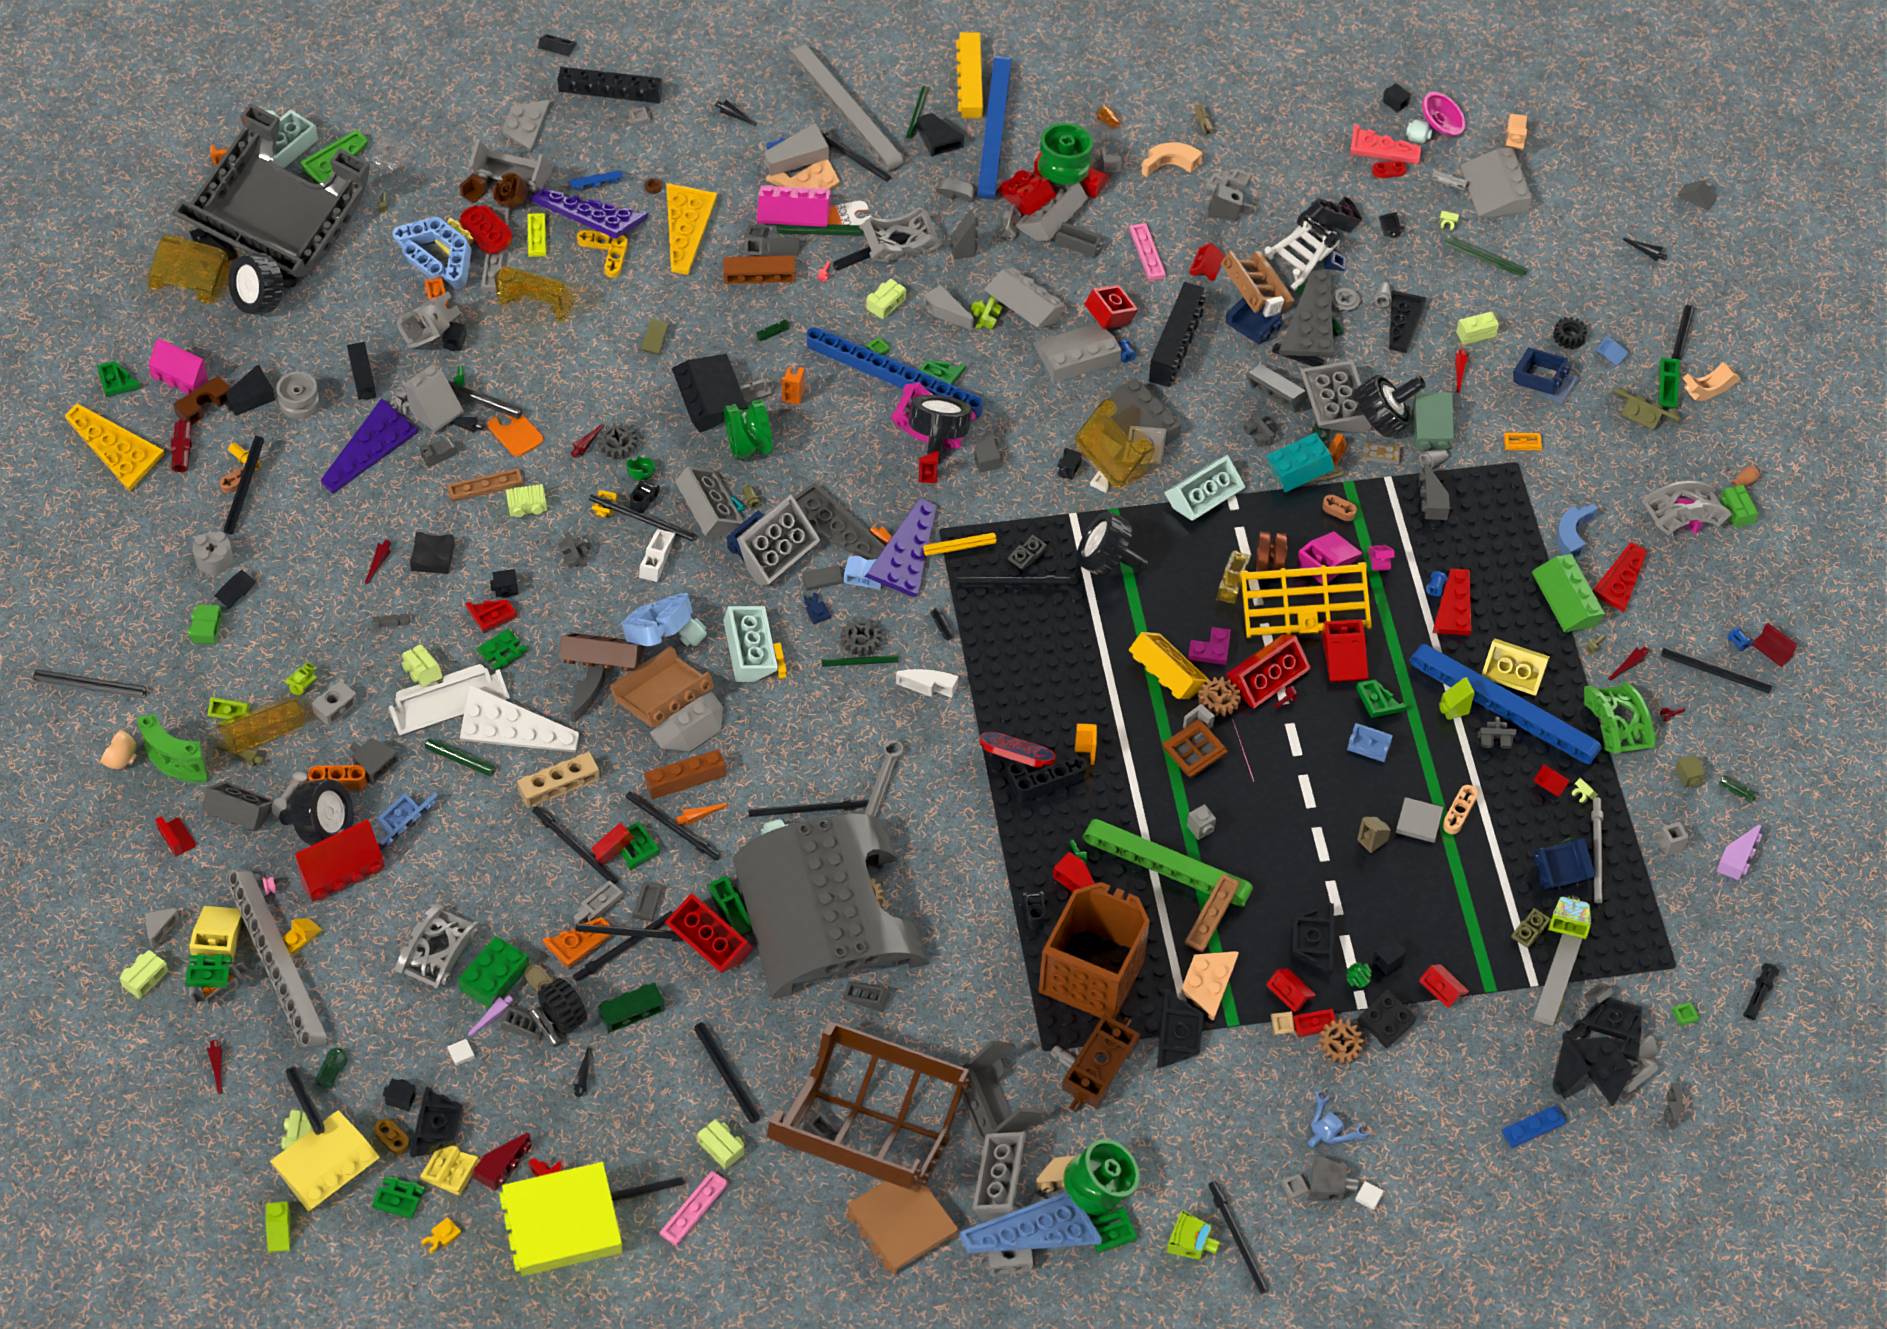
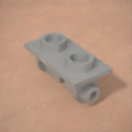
[998,204,1022,240]
[740,378,772,402]

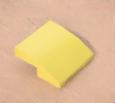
[420,1146,480,1196]

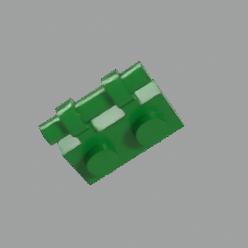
[477,629,527,671]
[185,953,232,988]
[372,1176,425,1220]

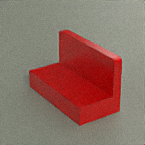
[1189,242,1225,281]
[155,816,196,857]
[591,822,634,864]
[1419,965,1469,1008]
[1266,968,1316,1012]

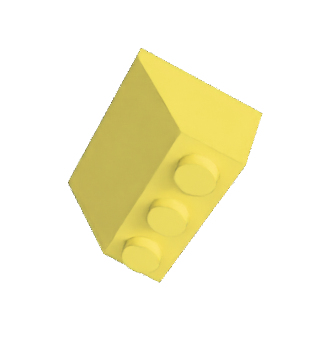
[1481,639,1550,696]

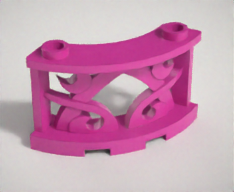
[890,382,976,449]

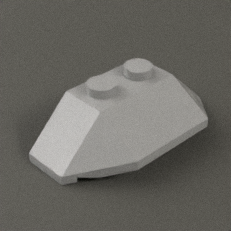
[650,692,723,752]

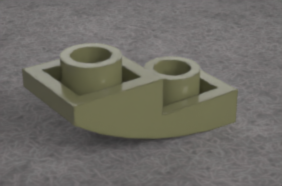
[641,318,669,355]
[1511,908,1551,948]

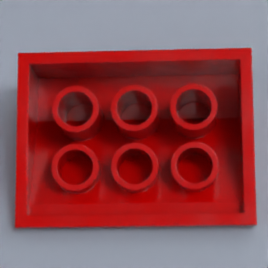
[295,819,385,902]

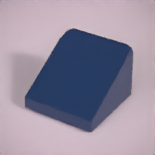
[1324,250,1346,271]

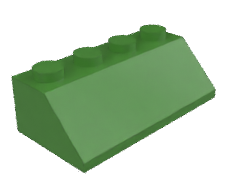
[1532,554,1605,632]

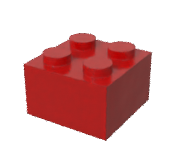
[1084,284,1138,329]

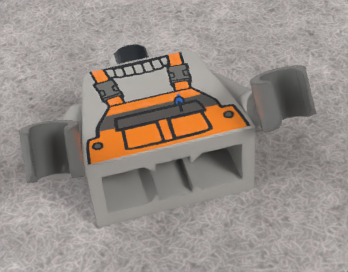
[189,962,249,1007]

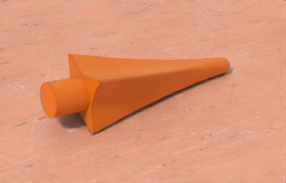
[869,526,892,546]
[676,803,727,826]

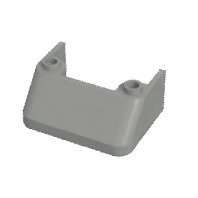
[469,139,553,192]

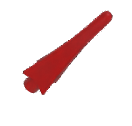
[1455,349,1468,393]

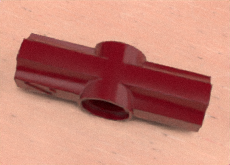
[171,420,192,473]

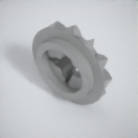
[1331,288,1360,312]
[390,389,412,415]

